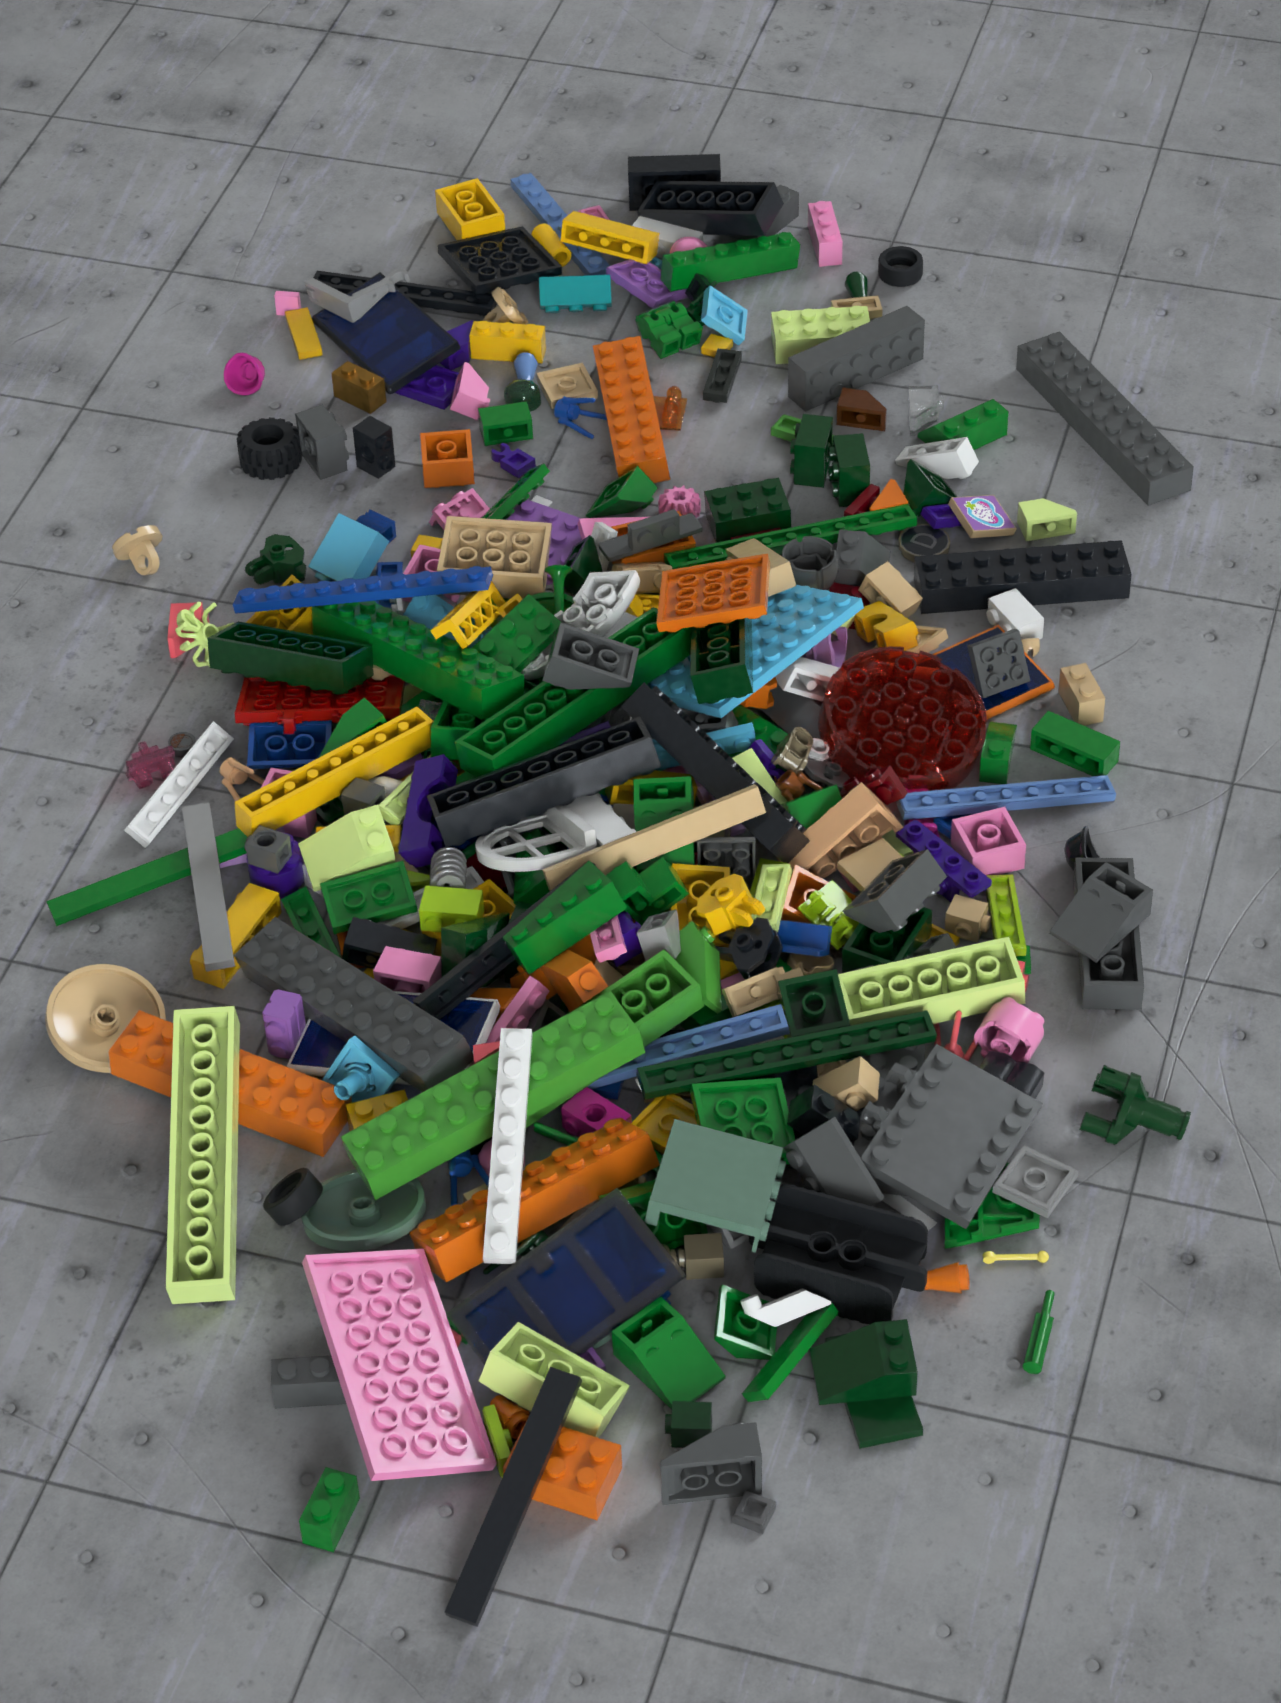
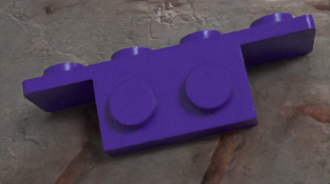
[896,820,992,902]

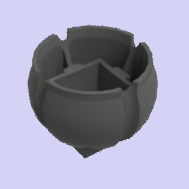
[781,536,839,591]

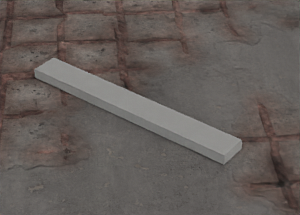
[182,802,235,972]

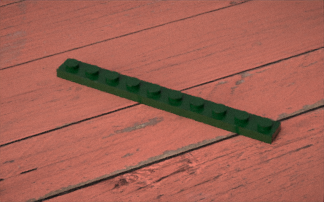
[636,1010,937,1100]

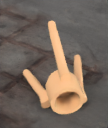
[220,757,265,801]

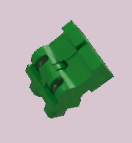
[635,301,703,359]

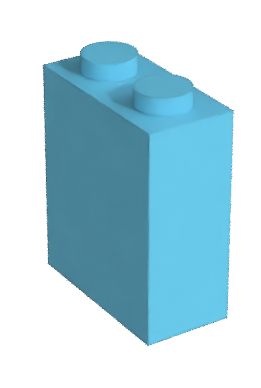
[308,513,389,582]

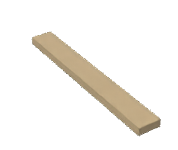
[542,784,766,891]

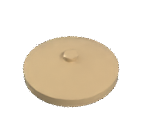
[45,964,166,1073]

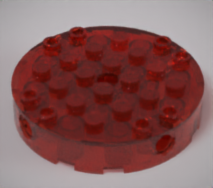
[818,647,987,791]

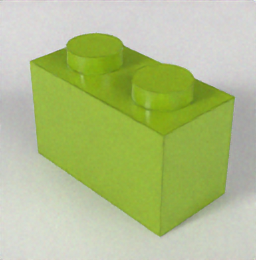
[419,885,484,932]

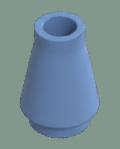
[513,352,538,389]

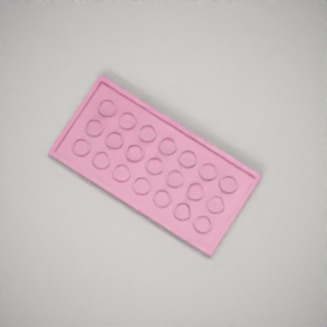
[302,1249,497,1481]

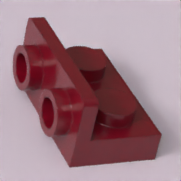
[840,765,908,805]

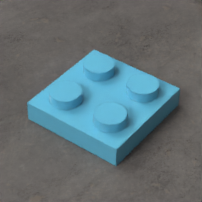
[701,285,748,345]

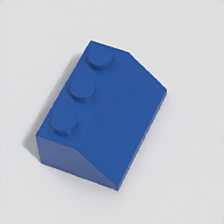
[247,720,333,769]

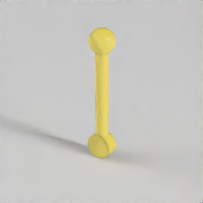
[982,1250,1049,1264]

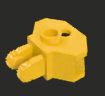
[696,874,765,935]

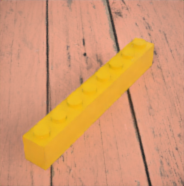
[235,707,434,837]

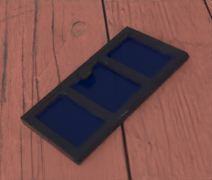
[446,1188,686,1404]

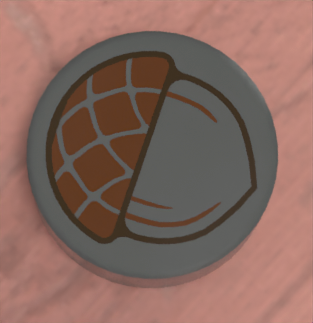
[168,732,196,758]

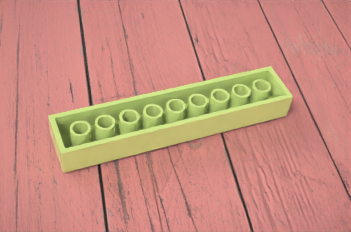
[166,1006,240,1304]

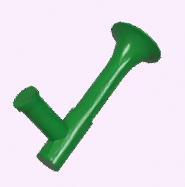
[545,565,572,615]

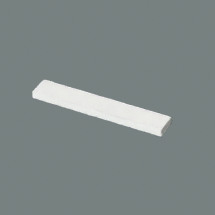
[124,721,234,848]

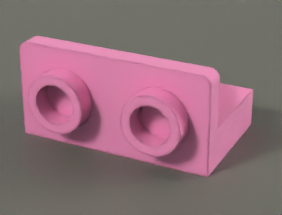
[429,488,490,530]

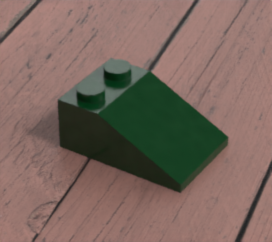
[441,912,510,988]
[810,1319,918,1405]

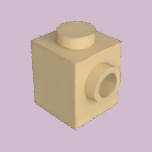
[945,894,991,943]

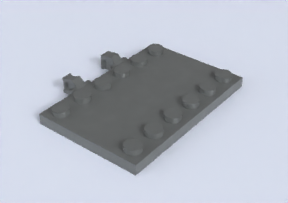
[860,1044,1043,1229]

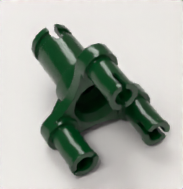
[1079,1065,1191,1145]

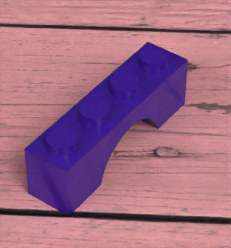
[398,754,458,868]

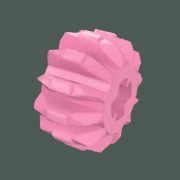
[658,485,701,518]

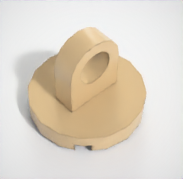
[483,287,529,324]
[112,525,163,575]

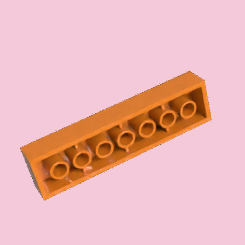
[593,336,670,483]
[109,1010,352,1157]
[409,1118,660,1282]

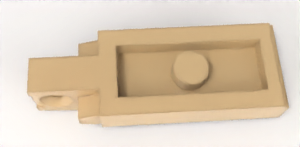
[721,966,804,1017]

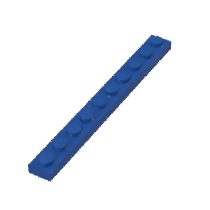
[233,566,493,614]

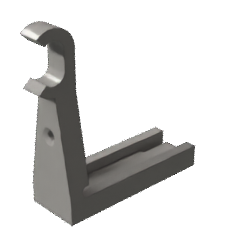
[304,270,410,323]

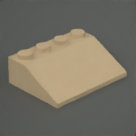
[437,516,552,599]

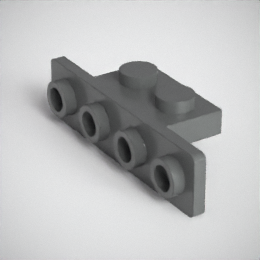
[599,509,702,562]

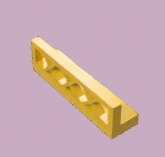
[430,581,506,649]

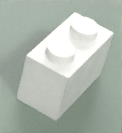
[986,588,1044,640]

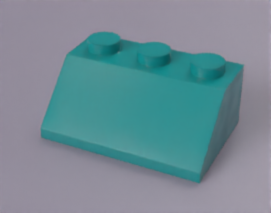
[539,275,612,313]

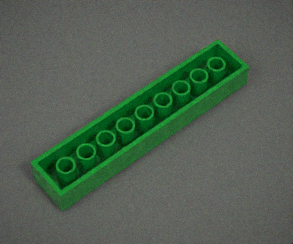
[312,601,524,720]
[455,607,691,777]

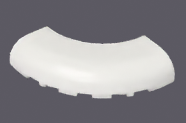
[520,570,640,681]

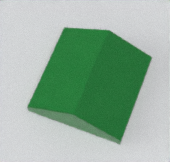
[714,1284,777,1360]

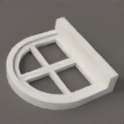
[475,805,597,872]

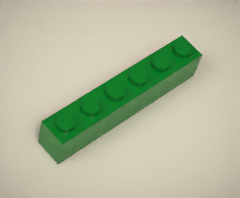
[660,232,800,292]

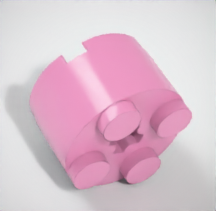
[974,997,1044,1063]

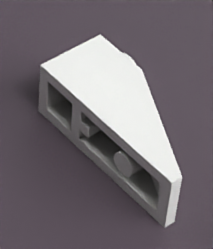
[895,437,979,479]

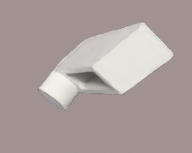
[740,1288,831,1327]

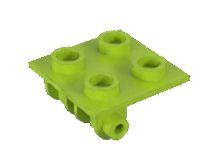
[798,880,859,950]

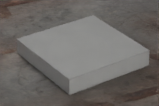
[992,1145,1078,1219]

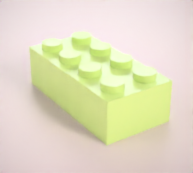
[771,306,870,364]

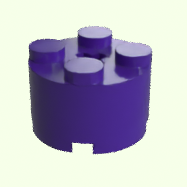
[247,833,305,899]

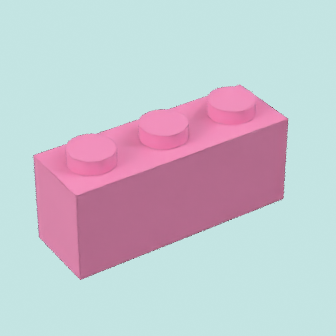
[808,201,843,267]

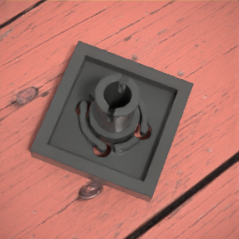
[967,629,1030,698]

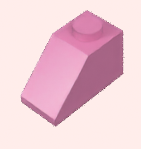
[450,362,490,420]

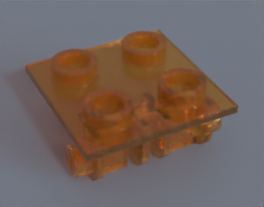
[653,386,687,431]

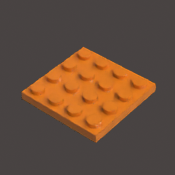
[657,553,770,633]

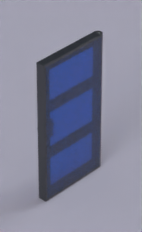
[312,272,461,394]

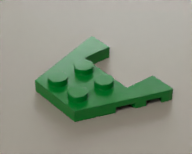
[944,1163,1040,1249]

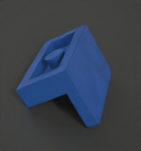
[778,920,832,957]

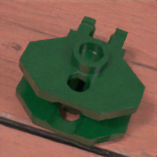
[245,534,307,585]

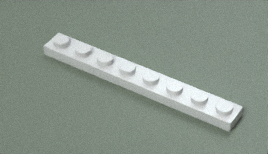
[483,1028,533,1264]

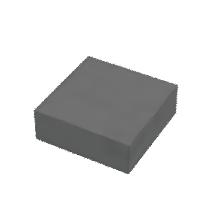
[732,1490,776,1534]

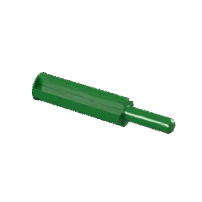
[1022,1290,1055,1374]

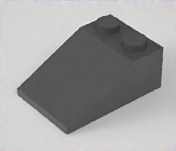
[542,622,639,690]
[660,1422,762,1505]

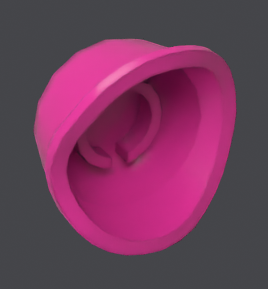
[224,353,265,395]

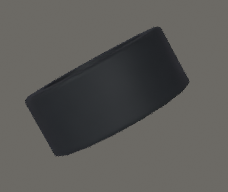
[878,246,923,287]
[263,1168,323,1226]

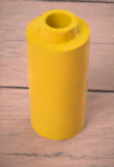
[531,223,571,267]

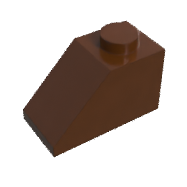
[836,388,887,431]

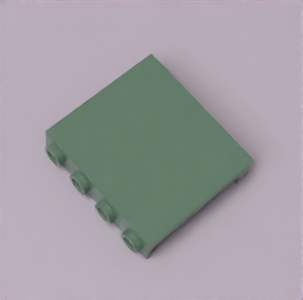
[644,1119,786,1253]

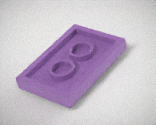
[606,259,688,309]

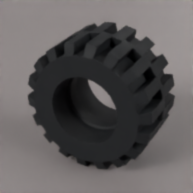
[237,417,302,480]

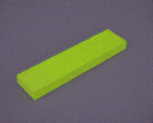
[986,874,1026,956]

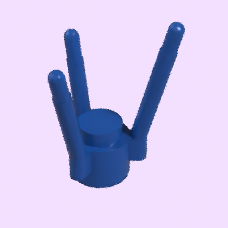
[554,396,607,439]
[447,1149,489,1206]

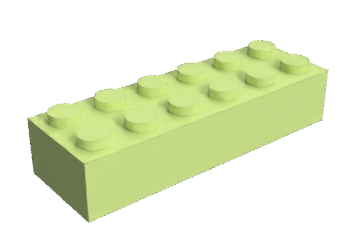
[838,937,1026,1026]

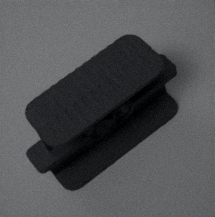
[749,1184,928,1325]

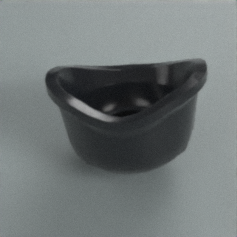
[1064,826,1100,871]

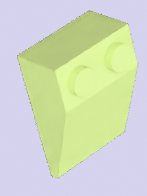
[298,805,396,892]

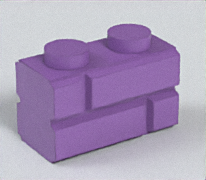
[262,989,306,1059]

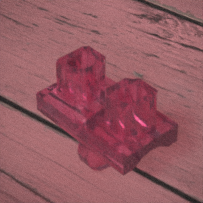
[126,741,176,789]

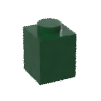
[665,1401,712,1448]

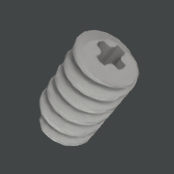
[430,847,467,889]

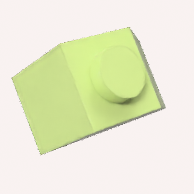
[1017,498,1077,541]

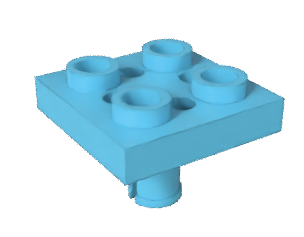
[322,1036,400,1103]

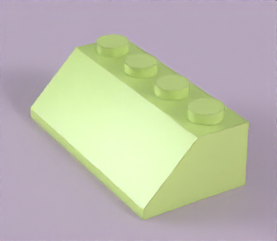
[479,1322,630,1438]

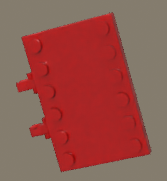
[235,675,406,734]

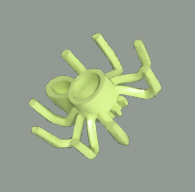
[175,601,234,667]

